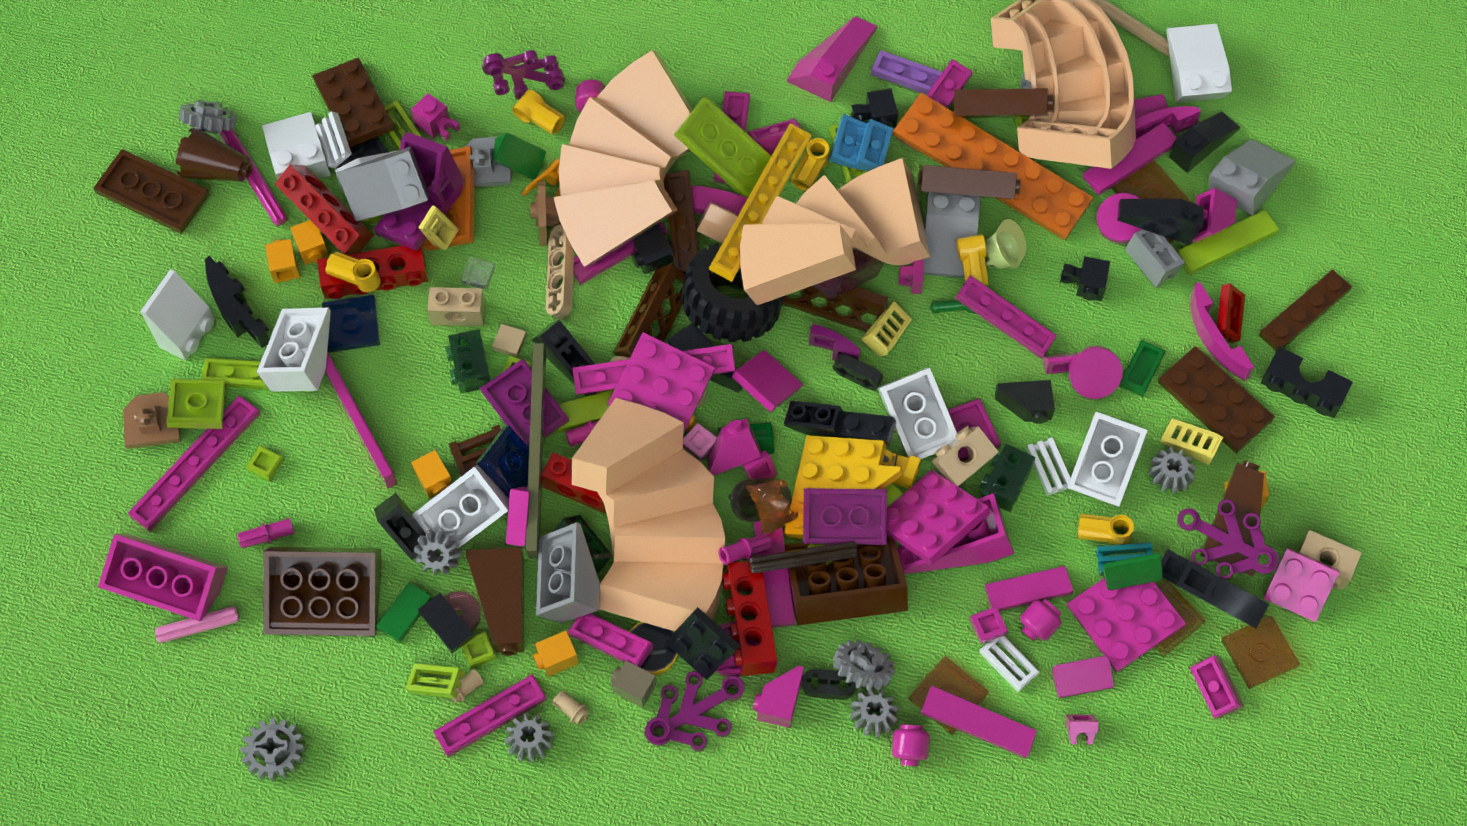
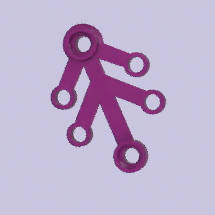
[482,50,565,100]
[1177,499,1279,579]
[645,671,744,752]

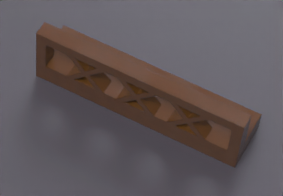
[613,264,686,357]
[782,279,888,332]

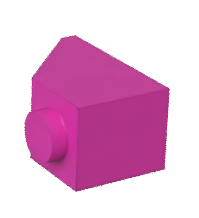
[1192,188,1237,242]
[707,418,761,476]
[753,666,804,728]

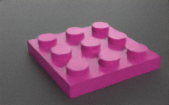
[607,332,716,435]
[887,469,990,566]
[1067,578,1186,673]

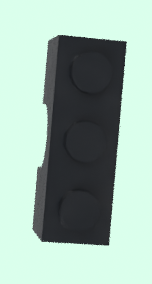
[1261,347,1353,418]

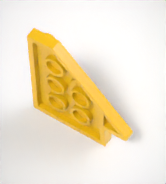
[784,435,903,539]

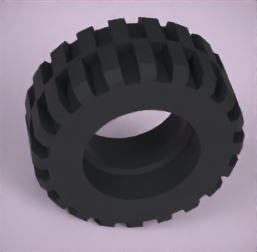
[681,243,784,342]

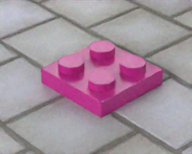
[1263,547,1340,622]

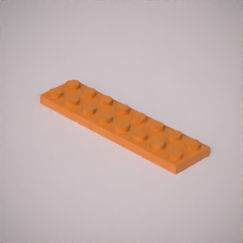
[893,93,1093,241]

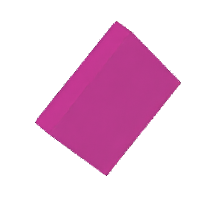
[732,350,803,412]
[948,398,1001,461]

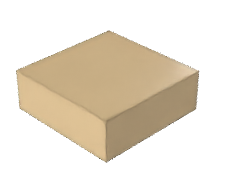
[492,324,527,358]

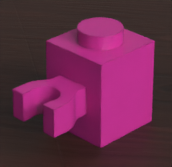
[411,93,460,141]

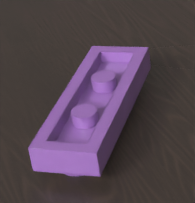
[871,50,942,95]

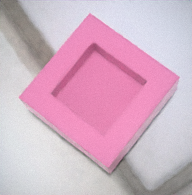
[683,423,717,462]

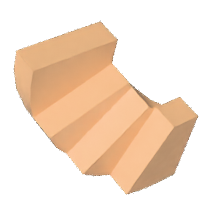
[991,0,1136,169]
[553,50,693,267]
[740,158,930,305]
[572,398,725,631]

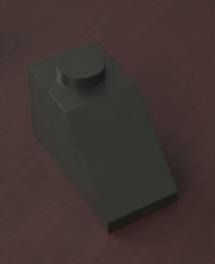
[995,380,1055,424]
[374,493,426,560]

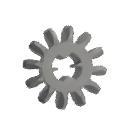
[1149,447,1196,494]
[414,528,462,576]
[850,688,898,738]
[505,713,554,763]

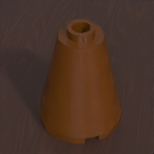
[176,128,252,182]

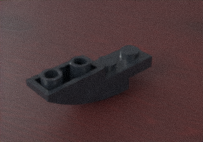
[205,256,269,348]
[784,400,896,446]
[1161,549,1270,629]

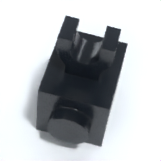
[851,88,898,128]
[1060,256,1110,301]

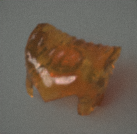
[746,479,798,534]

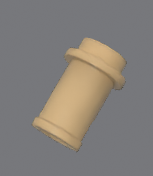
[451,669,484,703]
[552,690,589,725]

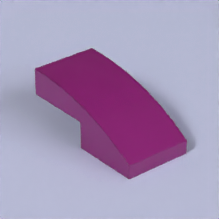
[809,324,860,361]

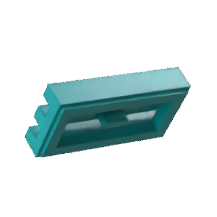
[1096,543,1153,575]

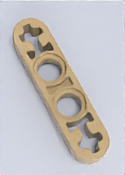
[546,224,574,320]

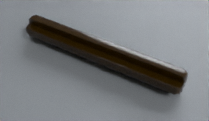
[749,541,858,573]

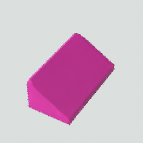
[747,118,802,155]
[1043,352,1080,374]
[506,487,529,546]
[1052,655,1114,698]
[1190,655,1244,719]

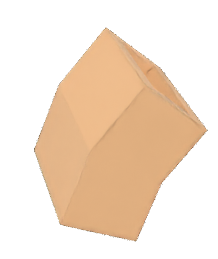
[697,201,738,243]

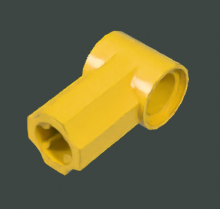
[512,89,565,135]
[791,138,829,191]
[956,234,989,286]
[325,252,381,293]
[1077,514,1134,545]

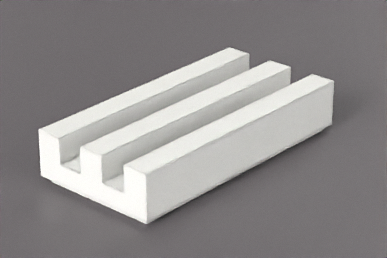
[315,111,351,168]
[1026,437,1071,496]
[979,636,1039,693]

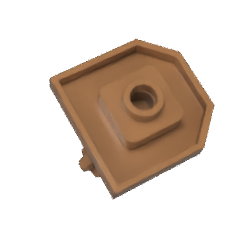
[530,181,561,246]
[123,392,181,449]

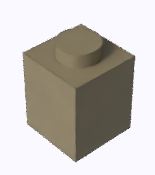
[610,661,656,708]

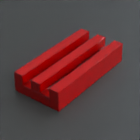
[1217,283,1245,343]

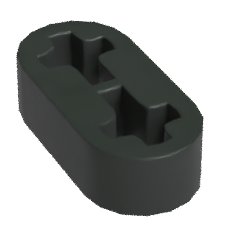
[832,354,883,390]
[802,669,856,700]

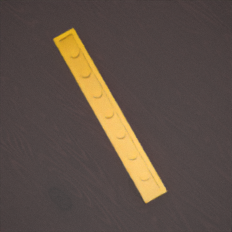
[709,123,812,282]

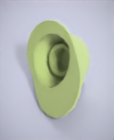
[985,219,1027,269]

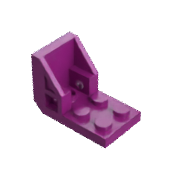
[373,132,464,251]

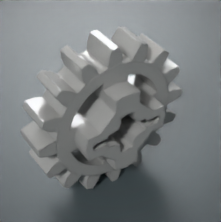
[179,100,236,134]
[833,640,895,691]
[240,718,305,782]

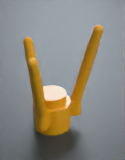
[521,159,561,197]

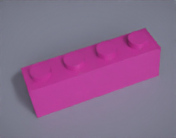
[98,534,228,621]

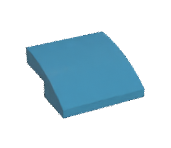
[828,114,893,171]

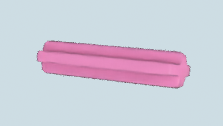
[155,606,239,643]

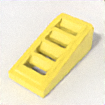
[418,205,459,251]
[861,301,912,357]
[1160,418,1223,465]

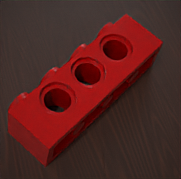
[275,164,374,254]
[317,245,428,299]
[541,452,607,514]
[722,561,777,676]

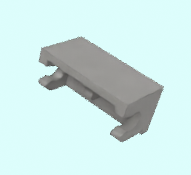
[1125,229,1185,288]

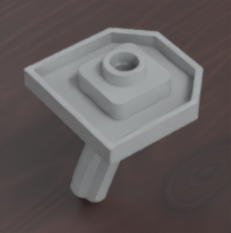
[465,137,512,187]

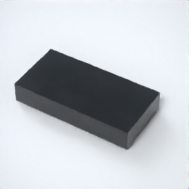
[418,593,474,654]

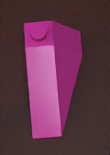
[787,16,877,102]
[897,493,1014,574]

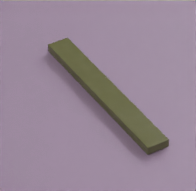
[526,343,546,559]

